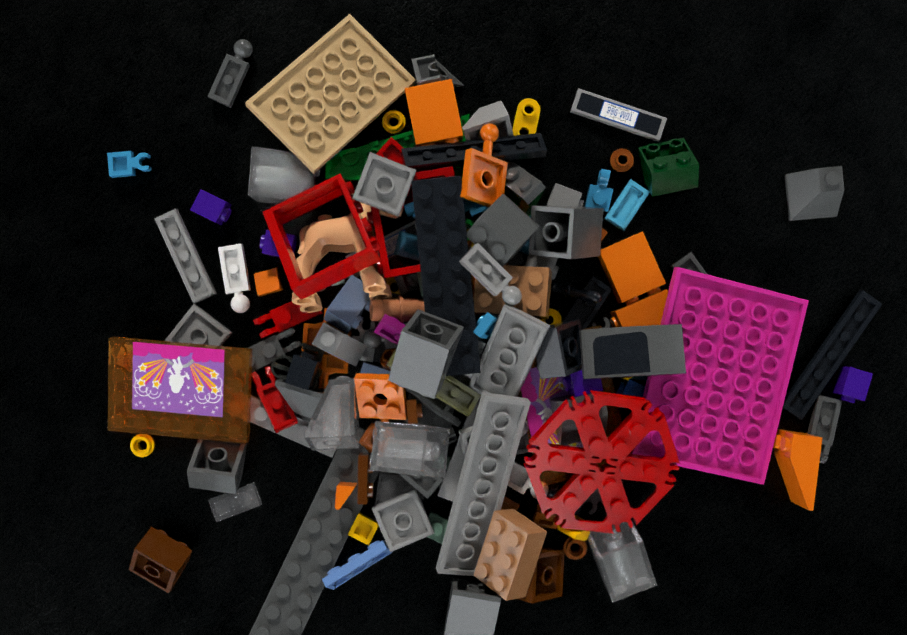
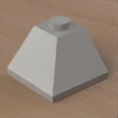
[462,101,514,141]

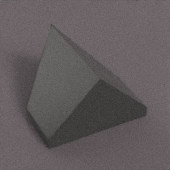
[412,54,464,88]

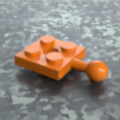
[460,123,508,207]
[354,373,407,444]

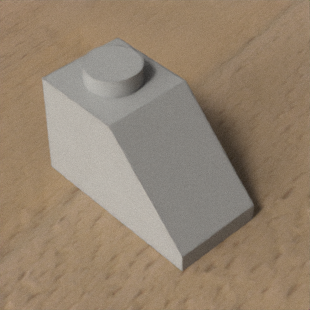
[312,323,367,366]

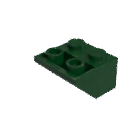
[638,138,699,197]

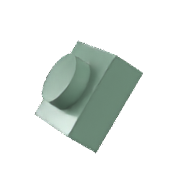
[428,511,449,544]

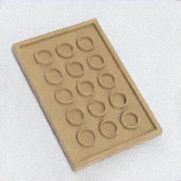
[245,14,416,174]

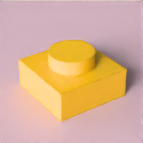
[348,512,379,546]

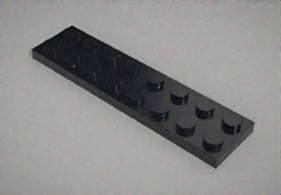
[411,176,481,376]

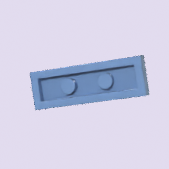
[322,541,392,590]

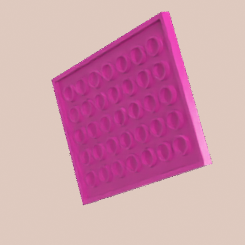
[630,267,809,485]

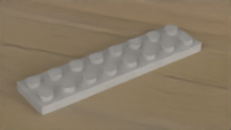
[436,392,531,576]

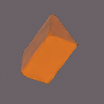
[254,268,283,296]
[335,482,357,510]

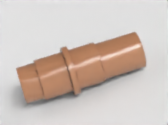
[369,296,425,323]

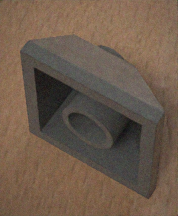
[785,166,844,221]
[275,379,329,422]

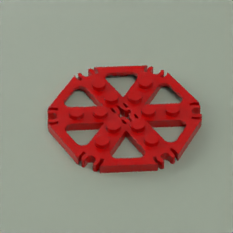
[524,390,680,534]

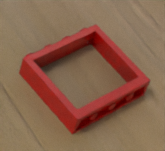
[367,166,455,279]
[263,173,381,300]

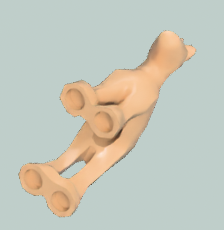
[292,202,403,313]

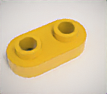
[512,98,540,136]

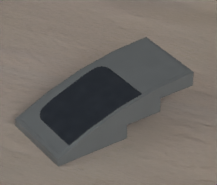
[579,324,686,379]

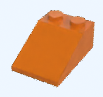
[773,429,822,511]

